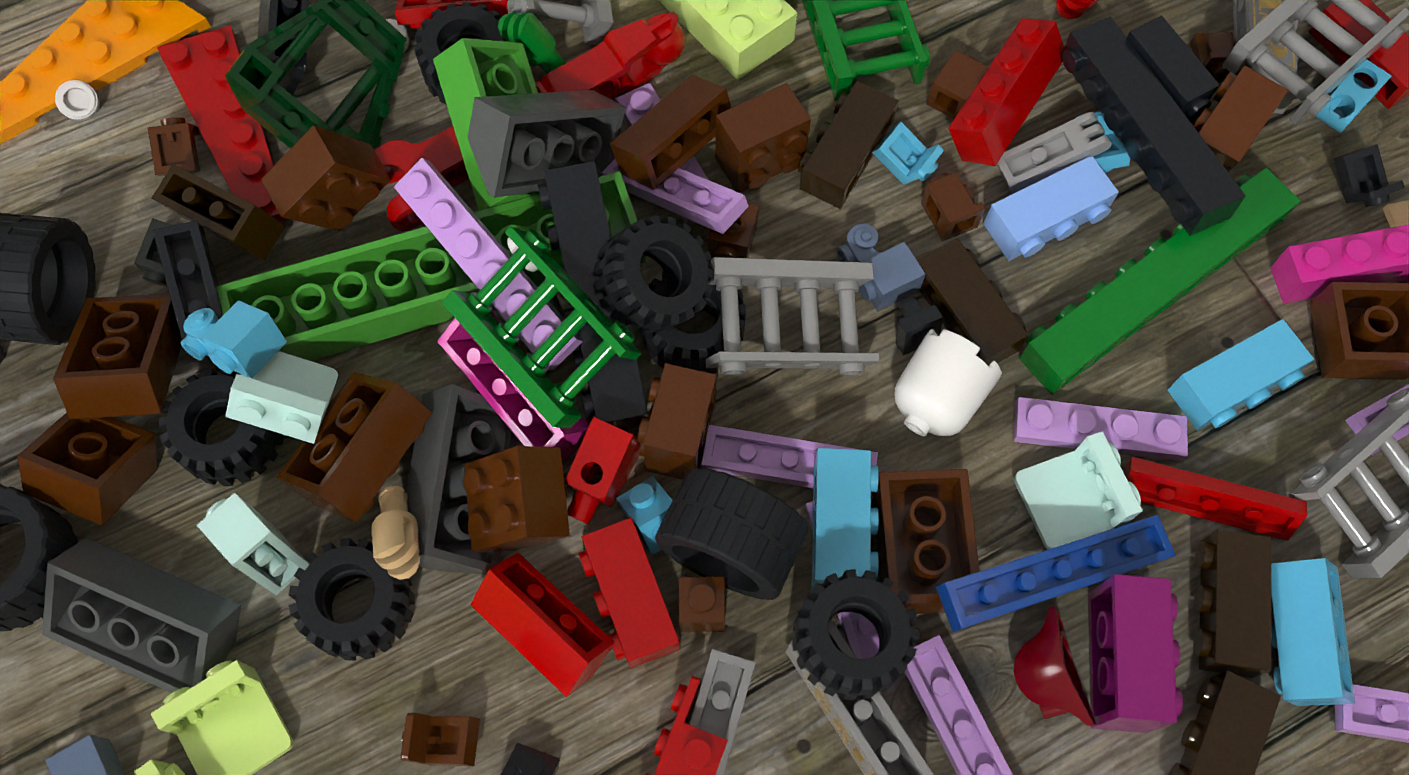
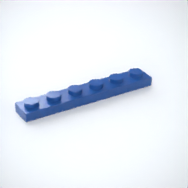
[936,515,1176,632]

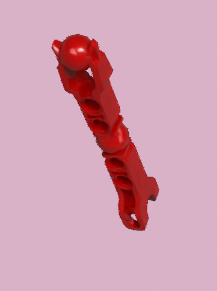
[374,12,685,231]

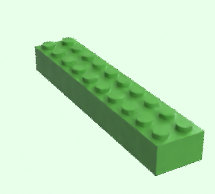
[217,171,646,361]

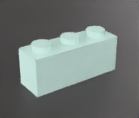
[197,493,310,595]

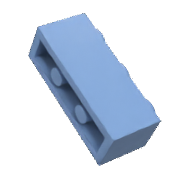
[983,155,1119,261]

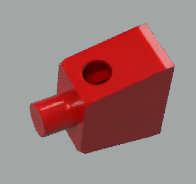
[565,417,641,525]

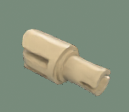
[372,486,420,580]

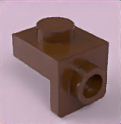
[401,713,480,767]

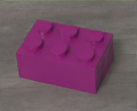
[1088,574,1183,733]

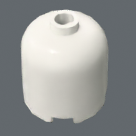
[894,329,1002,436]

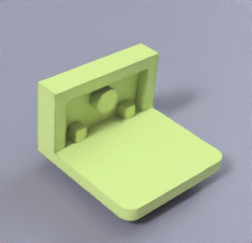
[150,660,293,775]

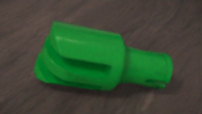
[498,12,567,75]

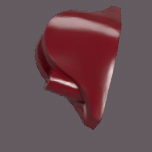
[1014,605,1096,726]

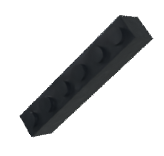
[1061,16,1246,236]
[538,161,648,422]

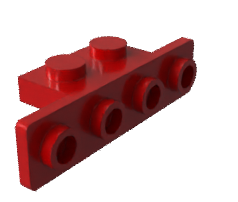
[645,676,728,775]

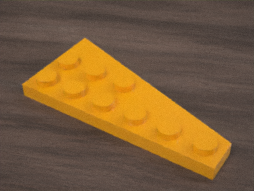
[0,0,211,145]

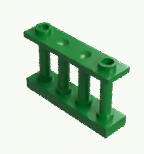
[802,0,930,101]
[441,226,642,428]

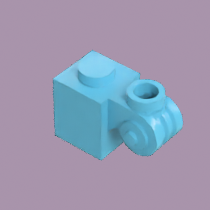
[180,300,287,378]

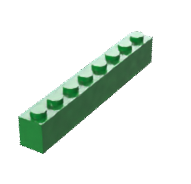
[1019,167,1301,395]

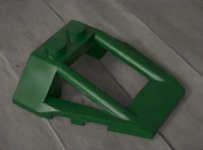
[224,0,407,150]

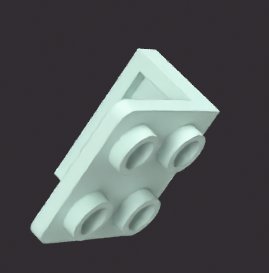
[225,351,338,444]
[1014,431,1143,550]

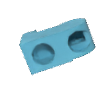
[1315,59,1392,133]

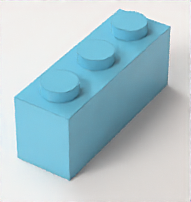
[1167,319,1315,431]
[811,448,879,589]
[1271,558,1355,706]

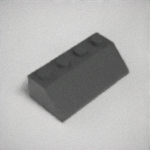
[468,90,626,198]
[406,384,517,575]
[42,538,241,693]

